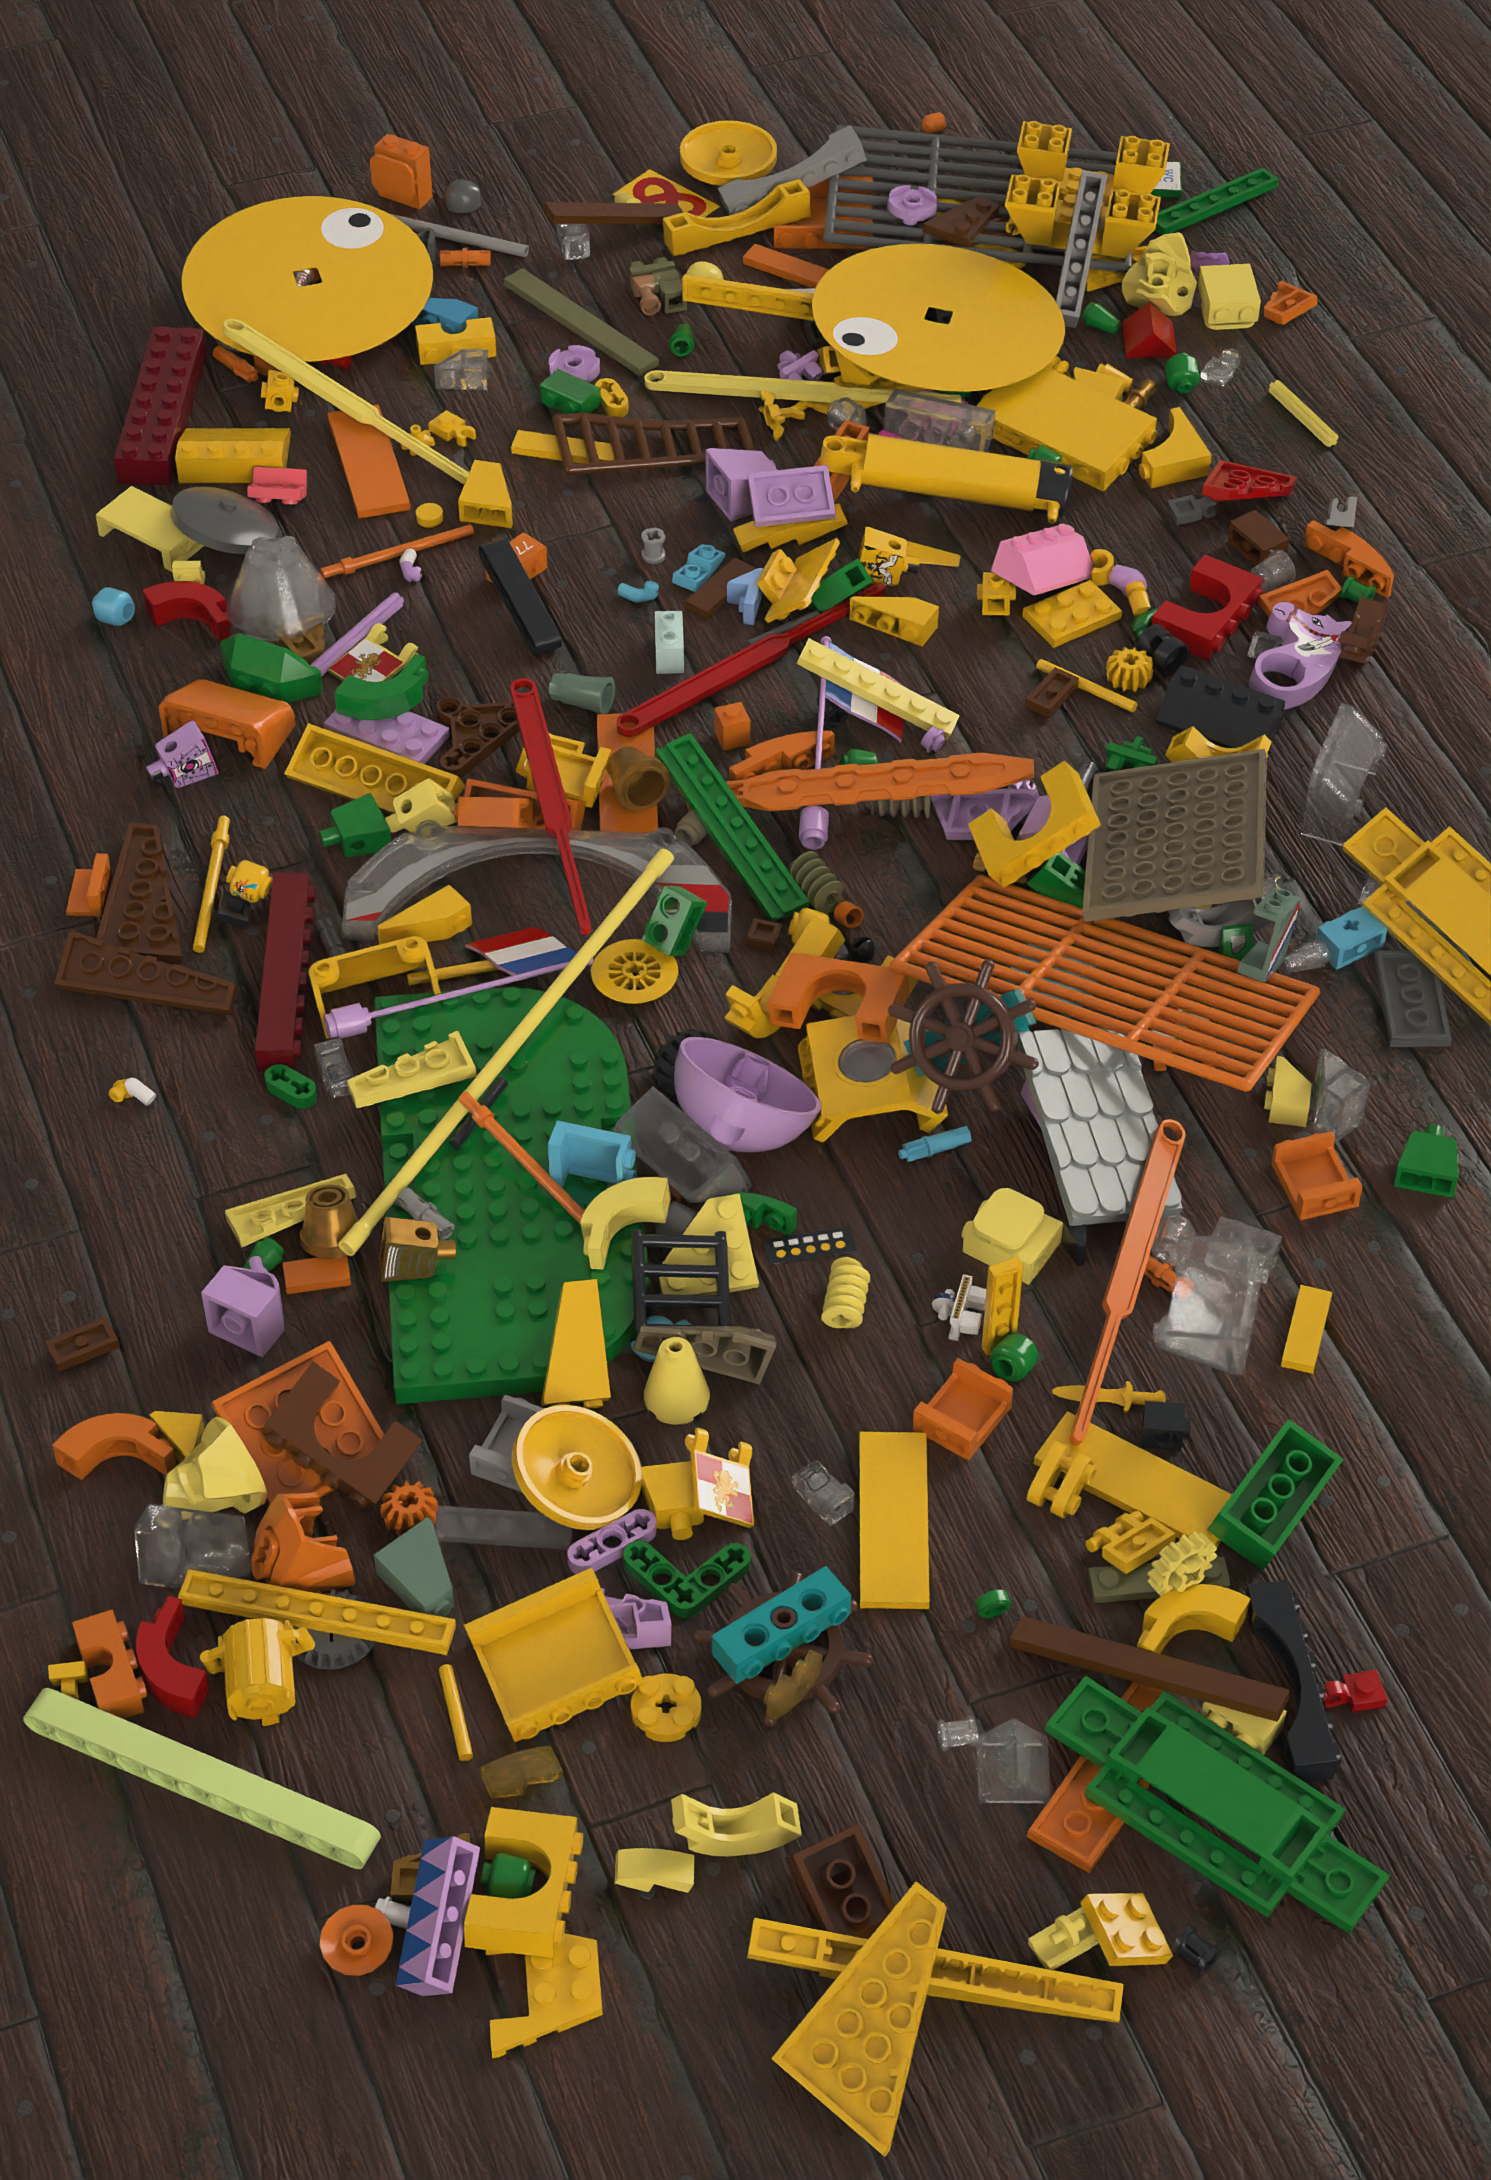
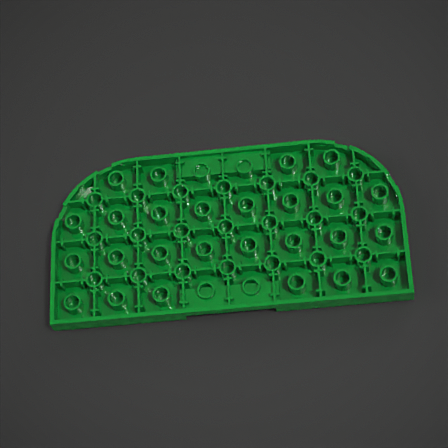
[375,987,649,1404]

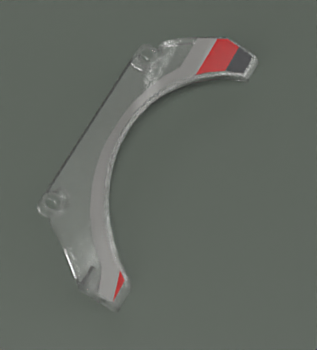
[342,820,732,953]

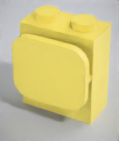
[1198,264,1261,330]
[961,1188,1063,1285]

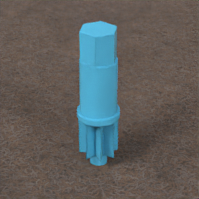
[898,1126,972,1162]

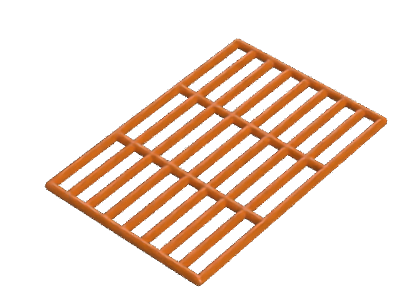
[890,875,1320,1092]

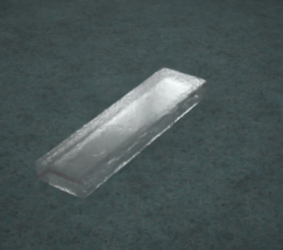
[435,1506,573,1550]

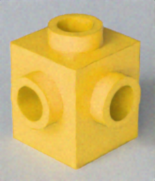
[261,370,299,412]
[977,572,1016,615]

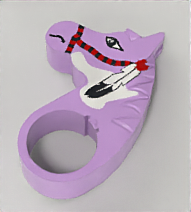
[1249,602,1352,709]

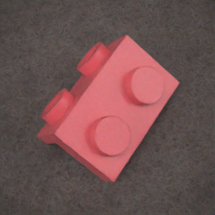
[248,466,307,504]

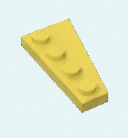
[347,1031,477,1108]
[225,1174,356,1247]

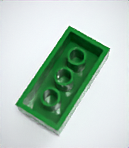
[1207,1419,1344,1571]

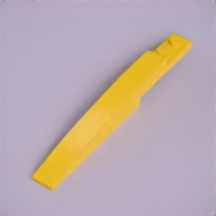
[747,1918,1124,2023]

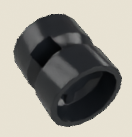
[1136,624,1189,675]

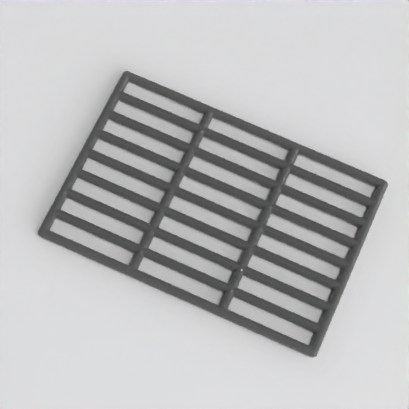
[823,125,1132,273]

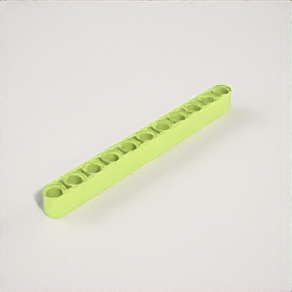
[23,1688,381,1869]

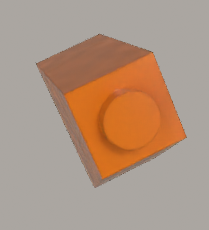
[454,797,534,829]

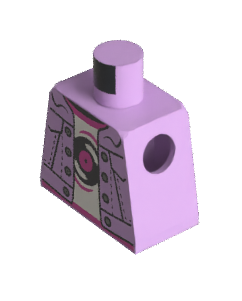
[146,720,219,788]

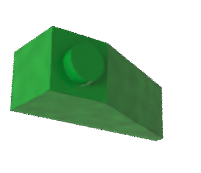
[1027,852,1115,919]

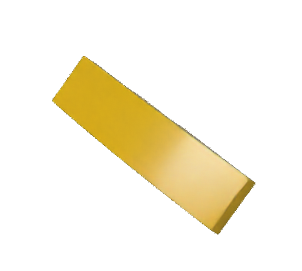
[733,504,848,553]

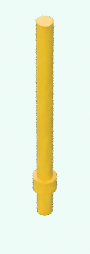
[193,816,230,953]

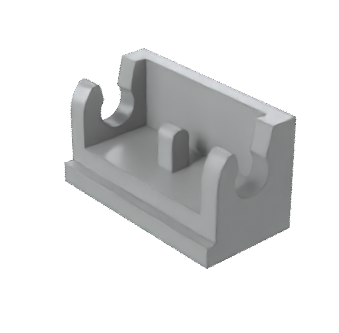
[1324,496,1357,527]

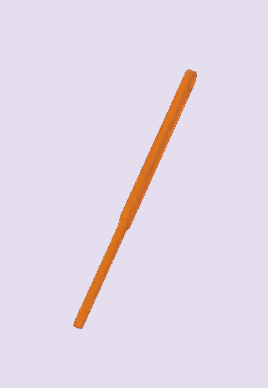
[1069,1119,1186,1446]

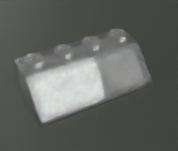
[883,389,996,452]

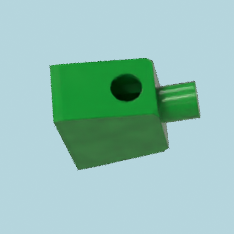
[318,793,392,857]
[1394,1125,1459,1198]

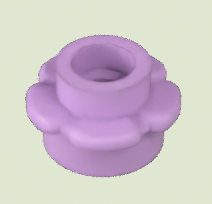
[920,726,946,753]

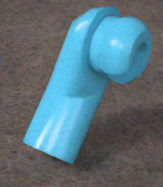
[617,581,659,603]

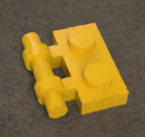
[1086,1510,1176,1574]

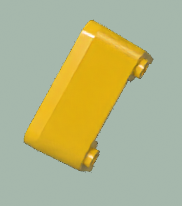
[309,936,441,1039]

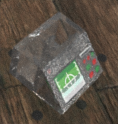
[1312,1047,1370,1142]

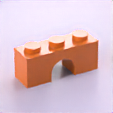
[72,1609,148,1719]

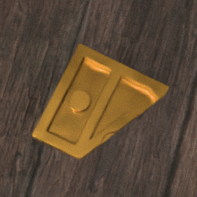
[273,612,324,664]

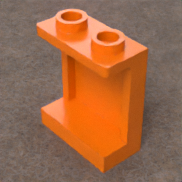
[1271,1131,1362,1220]
[913,1358,1013,1461]

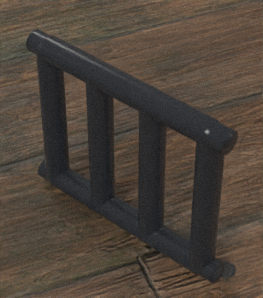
[631,1229,731,1340]

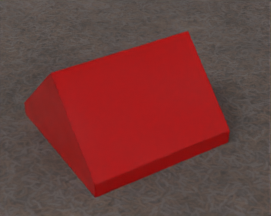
[1122,301,1177,358]

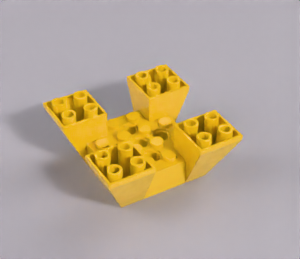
[1005,121,1170,259]

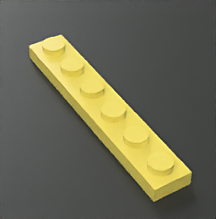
[796,638,960,741]

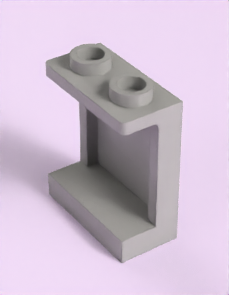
[469,1395,545,1493]

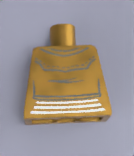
[379,1217,456,1282]

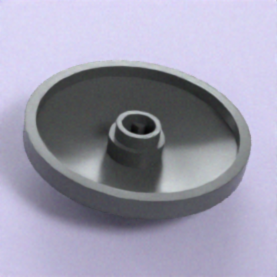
[170,487,278,554]

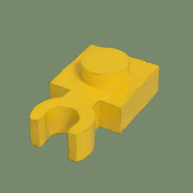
[428,410,476,447]

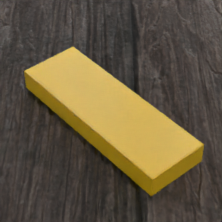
[1281,1285,1333,1374]

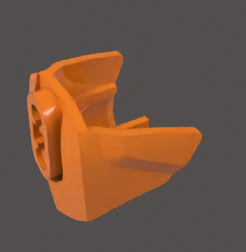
[251,1493,356,1593]

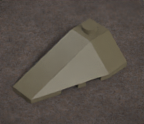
[633,1326,776,1385]

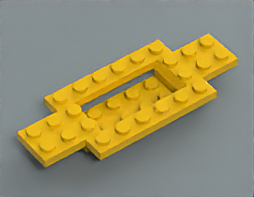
[1343,807,1491,1026]

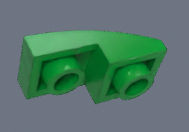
[731,1192,797,1236]

